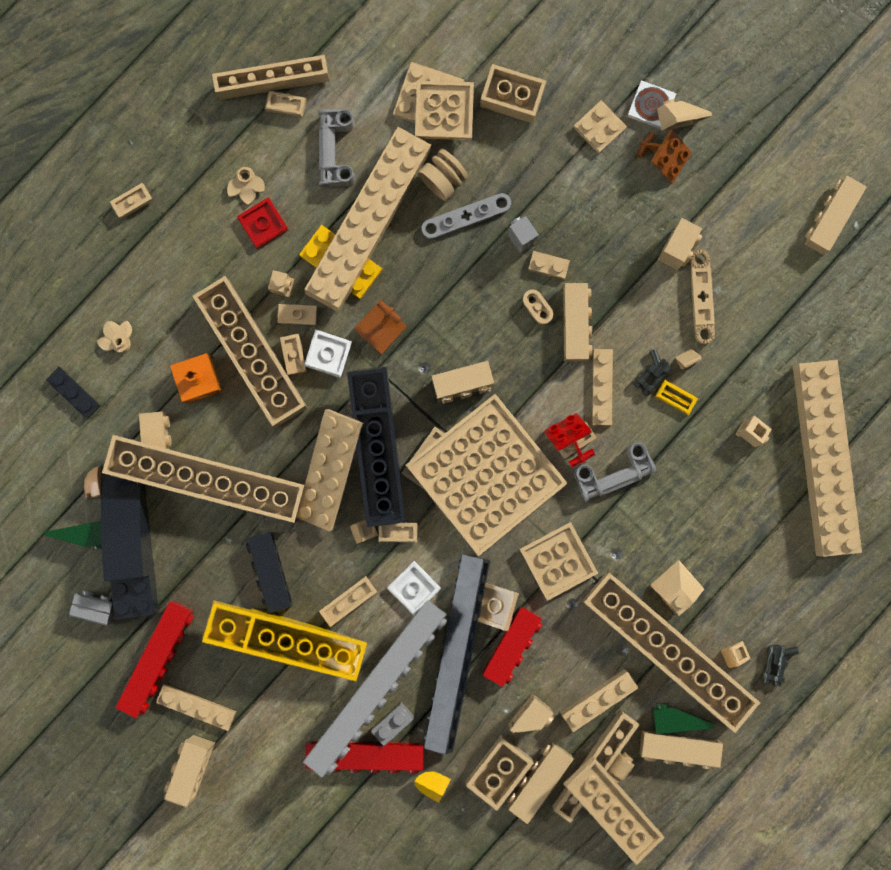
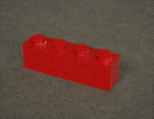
[482,606,543,687]

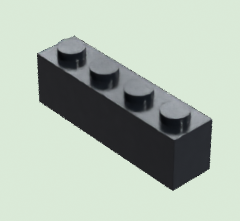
[246,532,293,614]

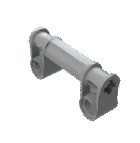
[319,109,356,188]
[574,443,657,503]

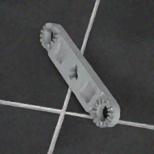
[422,193,511,240]

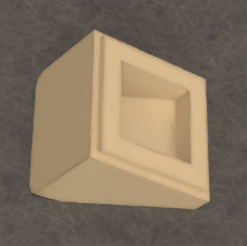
[675,349,701,370]
[350,520,378,544]
[721,641,751,668]

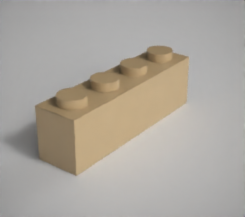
[804,176,867,255]
[563,283,592,362]
[560,669,638,732]
[639,730,723,770]
[507,742,573,824]

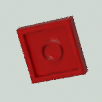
[237,197,289,249]

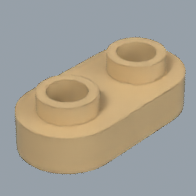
[523,290,553,325]

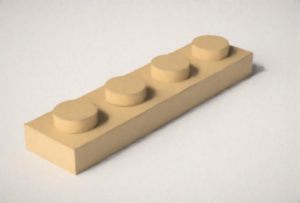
[592,349,613,426]
[156,684,237,731]

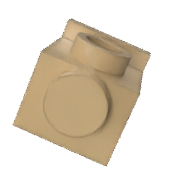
[268,270,294,298]
[736,415,772,447]

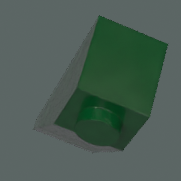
[44,521,102,550]
[651,703,715,734]

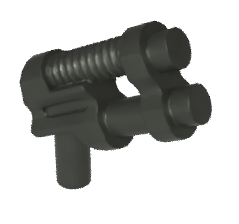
[633,349,672,396]
[761,644,799,687]

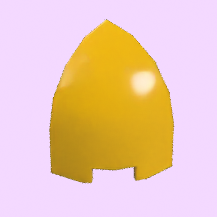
[414,772,451,803]

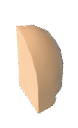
[84,466,103,499]

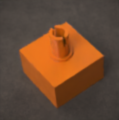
[170,353,223,404]

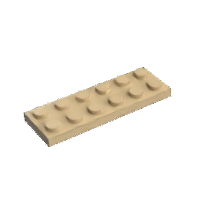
[296,409,362,532]
[563,756,665,865]

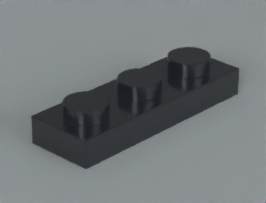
[46,366,101,419]

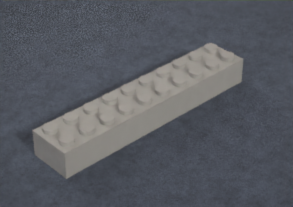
[303,600,447,777]

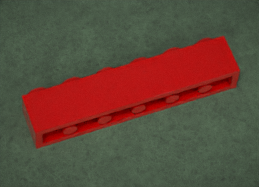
[115,600,194,718]
[305,741,424,774]

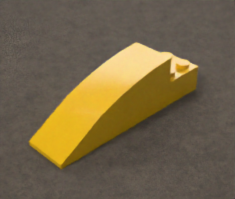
[202,600,367,681]

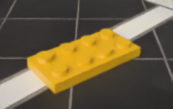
[299,225,383,300]

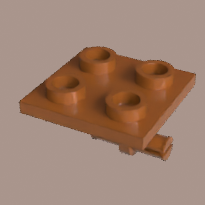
[636,130,692,184]
[354,300,407,354]

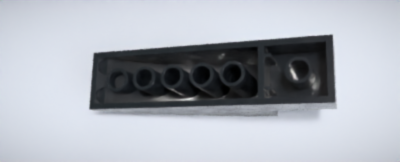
[347,366,406,527]
[101,466,159,620]

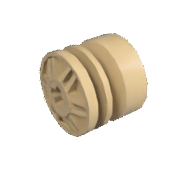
[418,149,469,201]

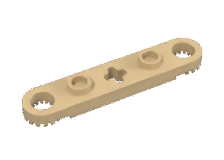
[690,249,715,345]

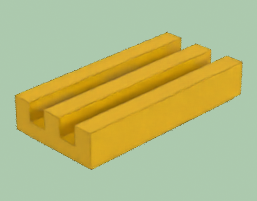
[655,380,698,415]

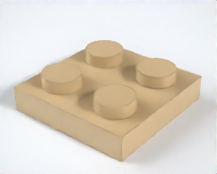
[573,100,627,154]
[478,583,519,631]

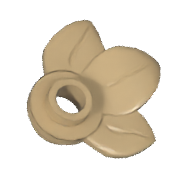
[227,167,265,205]
[97,321,132,353]

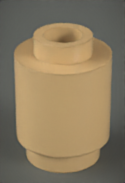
[607,752,635,783]

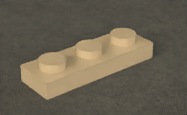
[319,576,378,627]

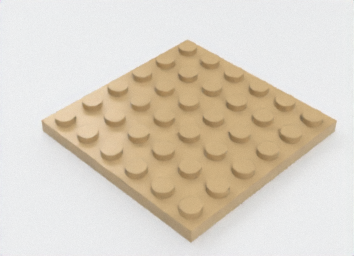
[405,394,567,556]

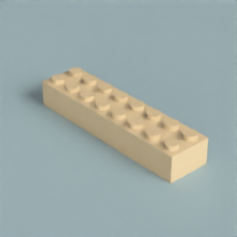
[193,276,308,428]

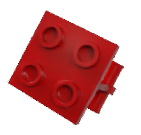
[543,413,595,468]

